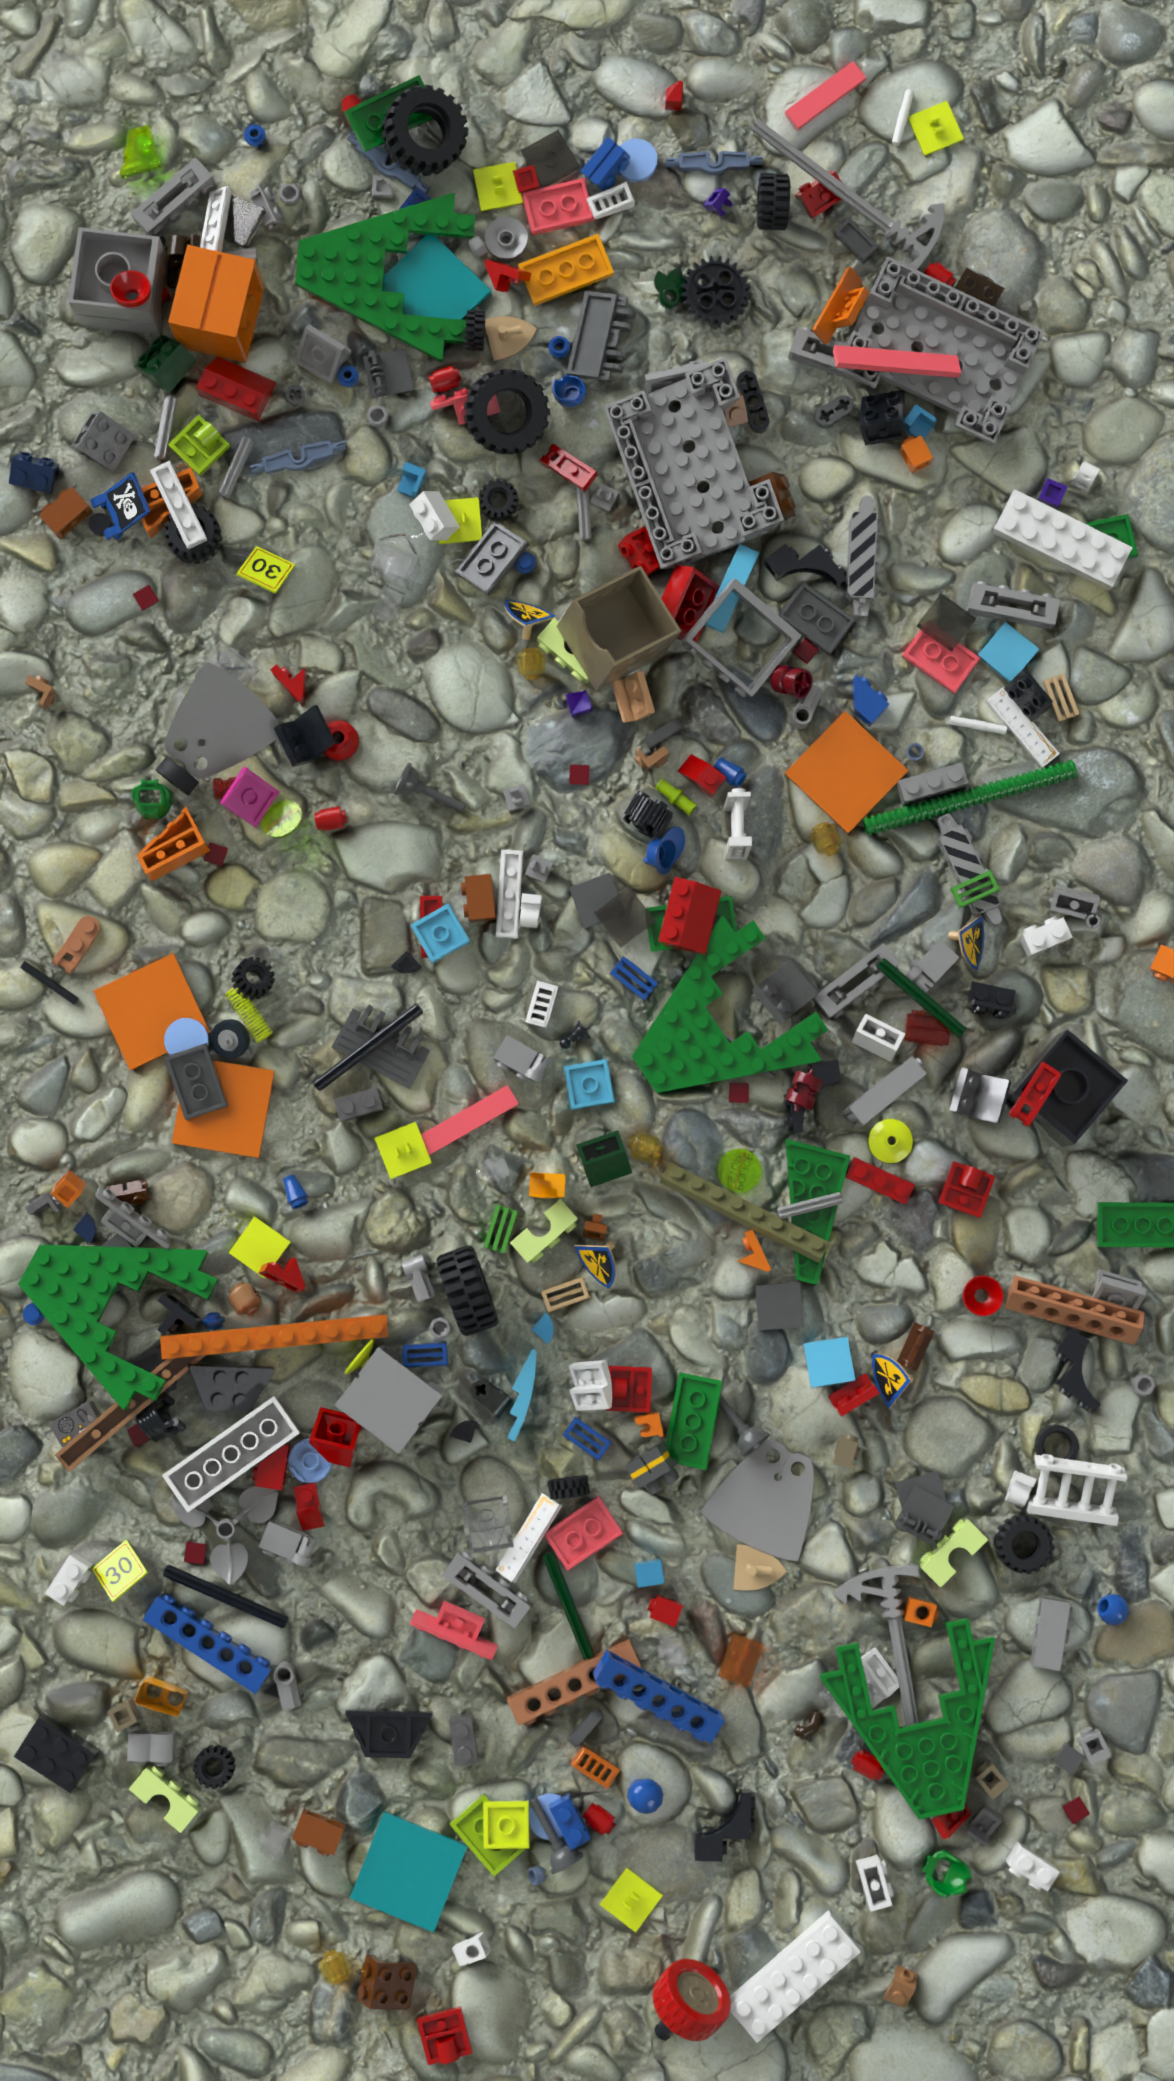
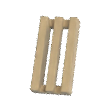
[1043,673,1079,722]
[541,1277,590,1312]

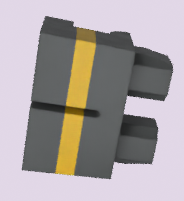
[624,1440,679,1495]

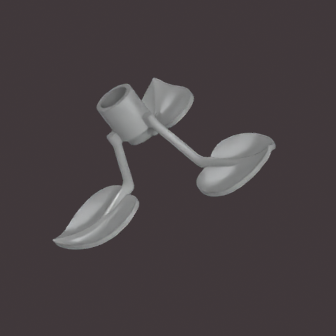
[172,1486,278,1585]

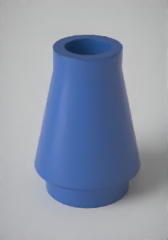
[714,757,747,788]
[283,1175,309,1209]

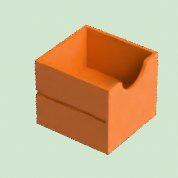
[168,244,265,363]

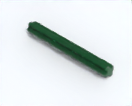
[876,958,966,1038]
[543,1552,594,1660]

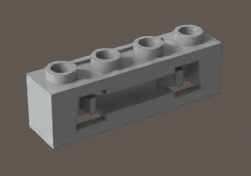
[131,157,215,237]
[788,328,866,385]
[966,581,1060,630]
[812,943,900,1019]
[442,1551,531,1629]

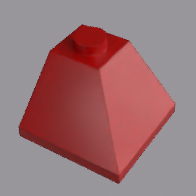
[309,1407,361,1468]

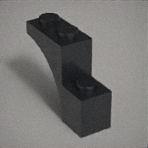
[764,543,847,589]
[784,1060,841,1134]
[1053,1327,1101,1412]
[694,1788,755,1862]

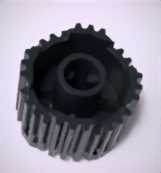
[622,791,673,839]

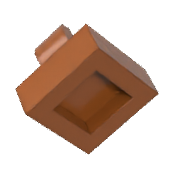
[582,1214,607,1241]

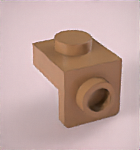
[724,392,749,427]
[25,675,56,710]
[634,746,670,771]
[884,1965,918,2008]

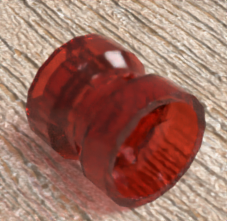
[213,777,236,800]

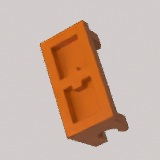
[634,1411,663,1437]

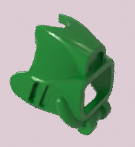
[132,779,174,820]
[922,1850,972,1898]

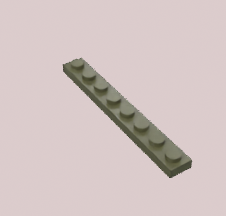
[660,1162,830,1263]

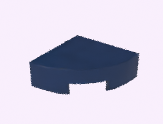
[73,1212,96,1244]

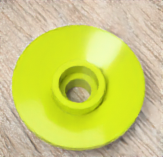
[868,1119,913,1163]
[344,1338,375,1375]

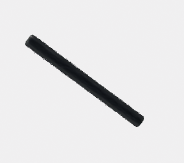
[313,1004,423,1091]
[163,1565,289,1628]

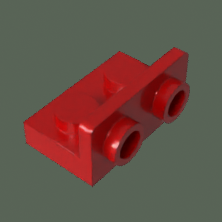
[794,170,841,218]
[618,526,660,576]
[828,1374,879,1417]

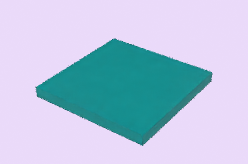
[383,235,491,320]
[350,1811,467,1933]

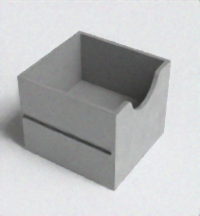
[68,227,169,335]
[335,1345,447,1454]

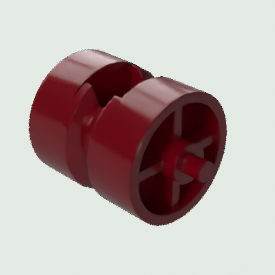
[770,664,812,698]
[785,1069,823,1112]

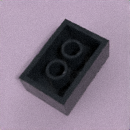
[14,1713,100,1794]

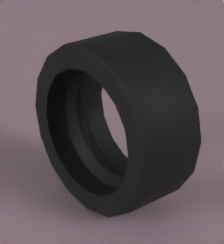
[156,757,199,796]
[1034,1424,1079,1460]

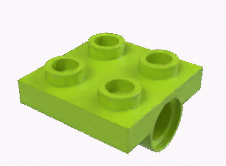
[168,414,231,476]

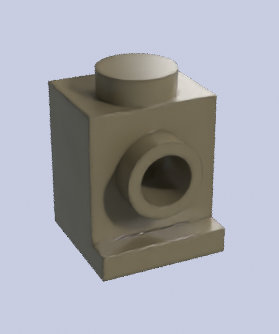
[831,1433,860,1470]
[107,1697,140,1732]
[973,1761,1010,1800]

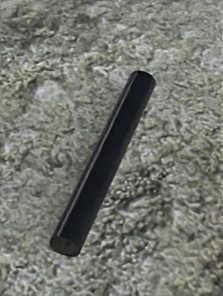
[20,961,79,1005]

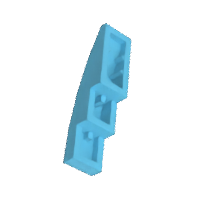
[705,544,760,633]
[507,1349,537,1442]

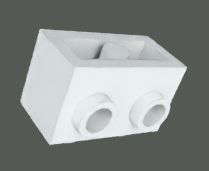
[409,491,460,540]
[1019,916,1072,957]
[852,1014,905,1062]
[45,1552,93,1606]
[1005,1841,1060,1892]
[856,1855,894,1912]

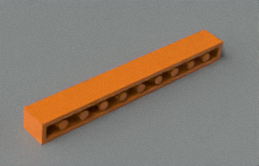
[160,1314,388,1359]

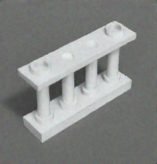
[724,788,752,859]
[1026,1454,1127,1526]

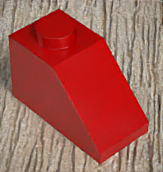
[677,754,726,799]
[252,1443,291,1490]

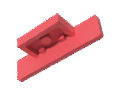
[429,388,501,425]
[410,1601,498,1660]

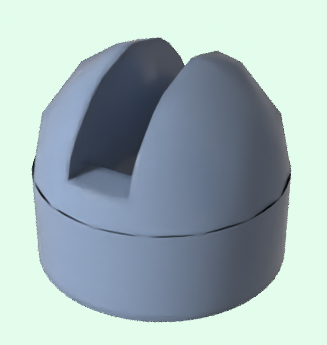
[906,743,924,761]
[528,1866,547,1886]

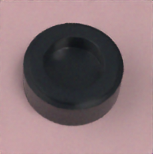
[89,513,112,536]

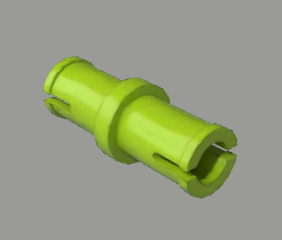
[655,778,697,816]

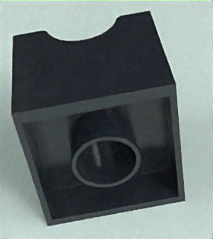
[1007,1029,1128,1147]

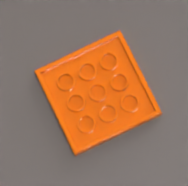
[784,711,909,834]
[93,953,211,1071]
[172,1060,275,1158]

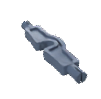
[347,132,431,195]
[666,151,763,175]
[250,440,346,475]

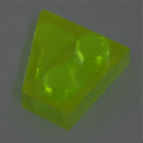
[119,124,162,179]

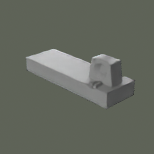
[645,359,709,394]

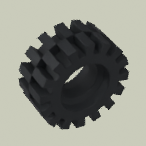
[465,310,486,351]
[479,479,518,522]
[231,957,275,1000]
[548,1475,590,1500]
[193,1745,236,1789]

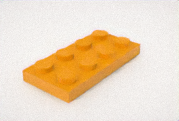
[518,234,614,306]

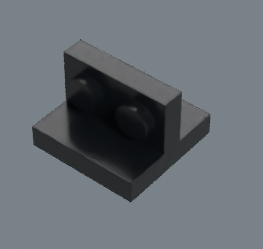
[157,1293,203,1335]

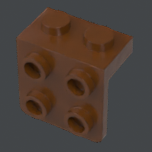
[749,472,796,519]
[357,1955,417,2010]

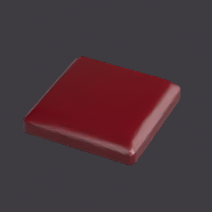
[133,585,159,611]
[792,638,819,664]
[569,764,590,785]
[204,842,228,867]
[729,1082,749,1103]
[127,1424,151,1447]
[184,1542,207,1564]
[1062,1796,1090,1824]

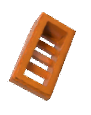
[570,1744,620,1789]

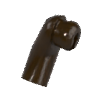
[794,1710,823,1740]

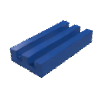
[610,956,658,1001]
[402,1343,448,1368]
[562,1417,612,1461]

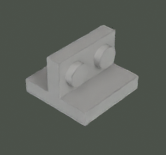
[294,324,352,384]
[1092,1269,1146,1310]

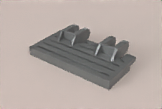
[567,291,636,381]
[331,1004,430,1089]

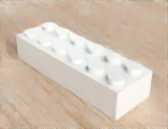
[992,489,1133,591]
[162,1396,301,1513]
[730,1910,861,2043]

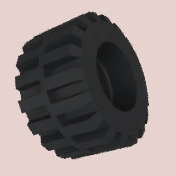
[757,173,790,231]
[164,503,222,564]
[994,1514,1054,1574]

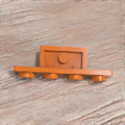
[813,267,870,344]

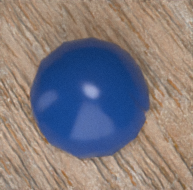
[552,374,586,408]
[627,1778,664,1814]

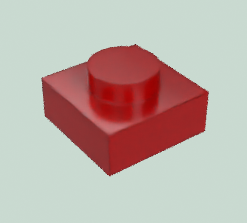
[513,165,539,194]

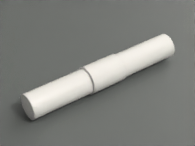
[892,90,914,146]
[949,716,1007,735]

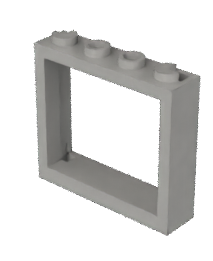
[682,578,802,698]
[841,1056,927,1130]

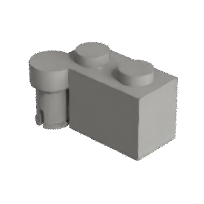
[1050,884,1102,928]
[906,939,960,993]
[494,1035,552,1084]
[259,1520,317,1568]

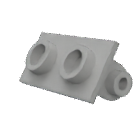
[251,183,286,231]

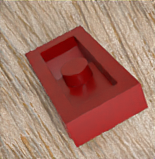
[485,259,532,293]
[270,664,307,706]
[258,1257,305,1293]
[293,1482,325,1531]
[931,1803,972,1840]

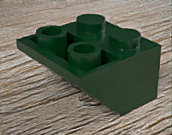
[134,335,197,393]
[576,1130,632,1187]

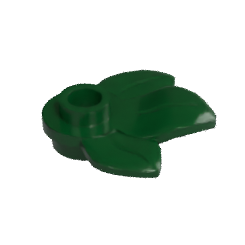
[654,268,687,309]

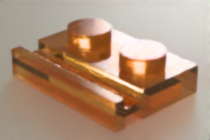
[718,1632,764,1687]

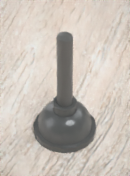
[394,762,466,812]
[719,1395,770,1457]
[530,1798,584,1874]

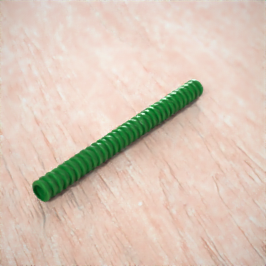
[863,760,1077,836]

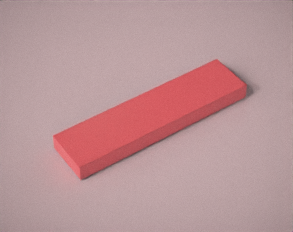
[785,61,866,131]

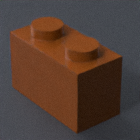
[39,487,93,540]
[461,874,496,923]
[292,1808,346,1856]

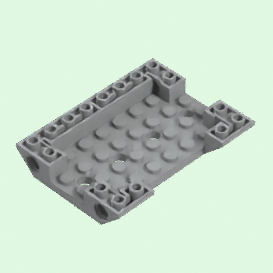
[835,256,1045,445]
[604,357,784,569]

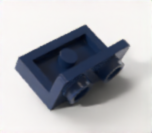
[9,452,60,494]

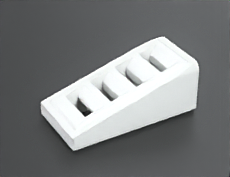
[587,182,635,219]
[525,981,558,1029]

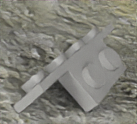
[95,1186,171,1249]

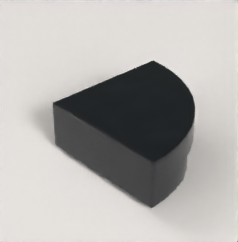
[391,951,422,973]
[450,1420,478,1443]

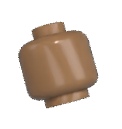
[228,1282,261,1316]

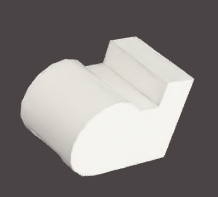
[1071,461,1100,492]
[519,893,542,928]
[1005,1470,1037,1508]
[452,1931,491,1966]

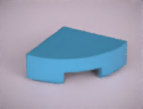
[531,1313,554,1344]

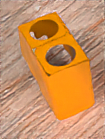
[529,1172,566,1198]
[135,1676,189,1717]

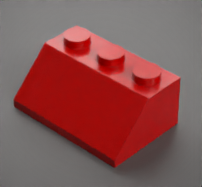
[196,356,276,422]
[661,565,720,643]
[658,877,722,955]

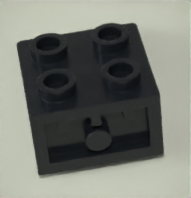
[859,390,908,445]
[1004,668,1053,722]
[274,705,335,767]
[966,981,1016,1020]

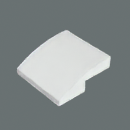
[569,1360,612,1411]
[861,1647,899,1709]

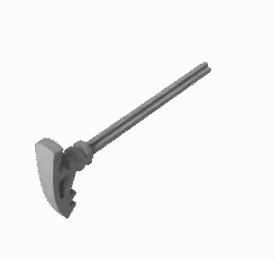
[750,118,945,270]
[833,1563,921,1725]

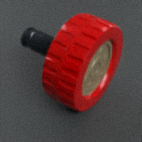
[652,1959,731,2041]

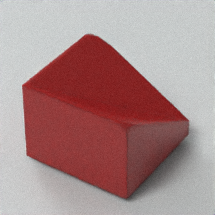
[665,81,683,111]

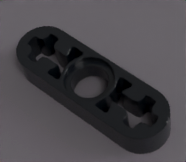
[737,371,770,434]

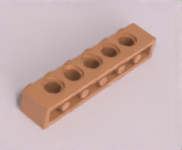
[1005,1275,1145,1345]
[507,1639,641,1726]

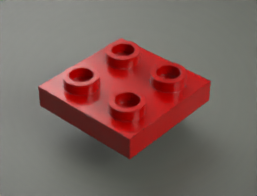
[938,1161,996,1218]
[606,1365,652,1413]
[417,2006,472,2065]

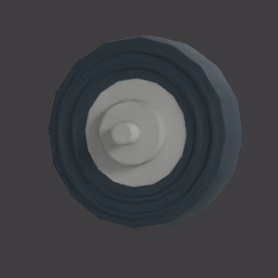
[210,1019,250,1059]

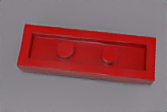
[845,1157,915,1205]

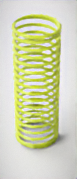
[225,988,273,1043]

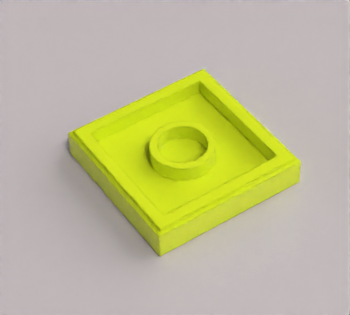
[229,1216,291,1278]
[483,1801,529,1849]

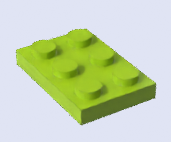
[450,1793,525,1877]

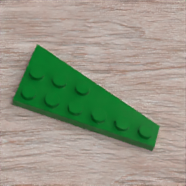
[785,1139,850,1285]

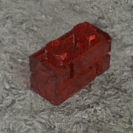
[902,1010,950,1047]

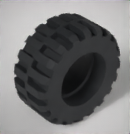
[382,85,468,176]
[464,369,550,454]
[436,1245,499,1336]

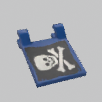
[90,472,151,540]

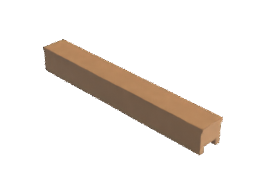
[55,1355,205,1472]

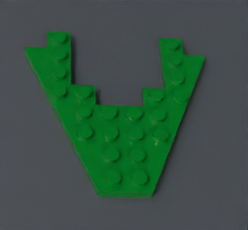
[295,193,475,362]
[632,915,828,1093]
[18,1245,218,1411]
[819,1618,995,1820]

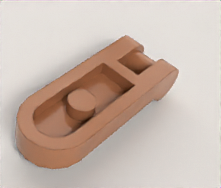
[52,916,101,975]

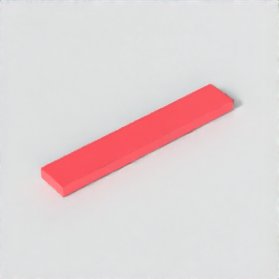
[833,345,961,378]
[421,1085,519,1155]

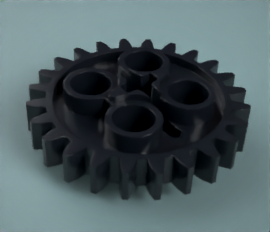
[680,256,751,328]

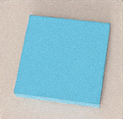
[977,622,1039,683]
[410,903,470,964]
[564,1059,615,1110]
[803,1337,855,1389]

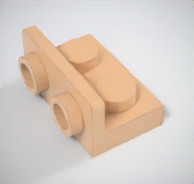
[612,671,655,723]

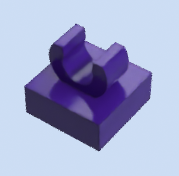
[702,188,732,216]
[1038,478,1068,508]

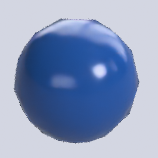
[1097,1594,1129,1626]

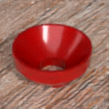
[110,270,151,308]
[324,721,359,761]
[962,1276,1004,1316]

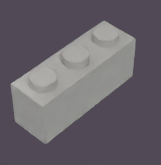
[896,762,968,806]
[1030,1596,1073,1671]

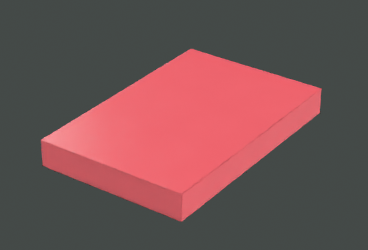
[522,178,595,236]
[901,620,981,694]
[544,1495,624,1571]

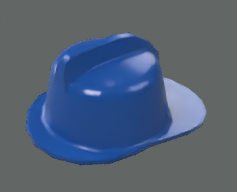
[644,826,685,875]

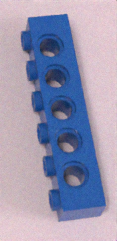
[142,1594,273,1694]
[593,1650,725,1743]

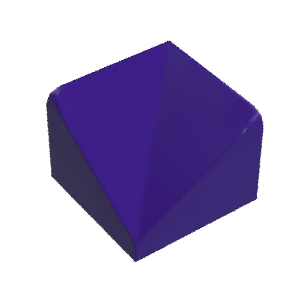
[565,690,593,718]

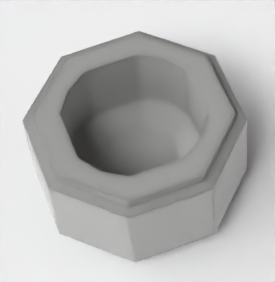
[279,183,300,206]
[469,236,488,259]
[367,405,389,428]
[429,1317,452,1339]
[1132,1374,1156,1396]

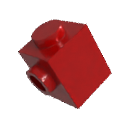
[647,1594,683,1627]

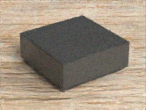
[1052,1742,1085,1775]

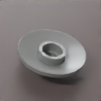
[485,216,528,259]

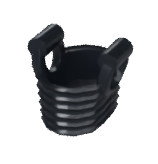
[136,1392,186,1443]

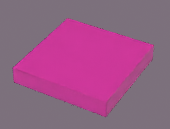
[220,767,280,828]

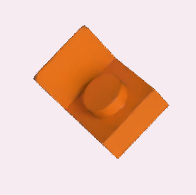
[737,1229,771,1272]

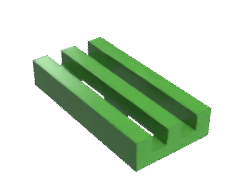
[950,870,1000,909]
[483,1205,518,1254]

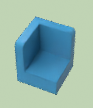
[904,404,937,440]
[398,462,427,498]
[634,1559,664,1588]

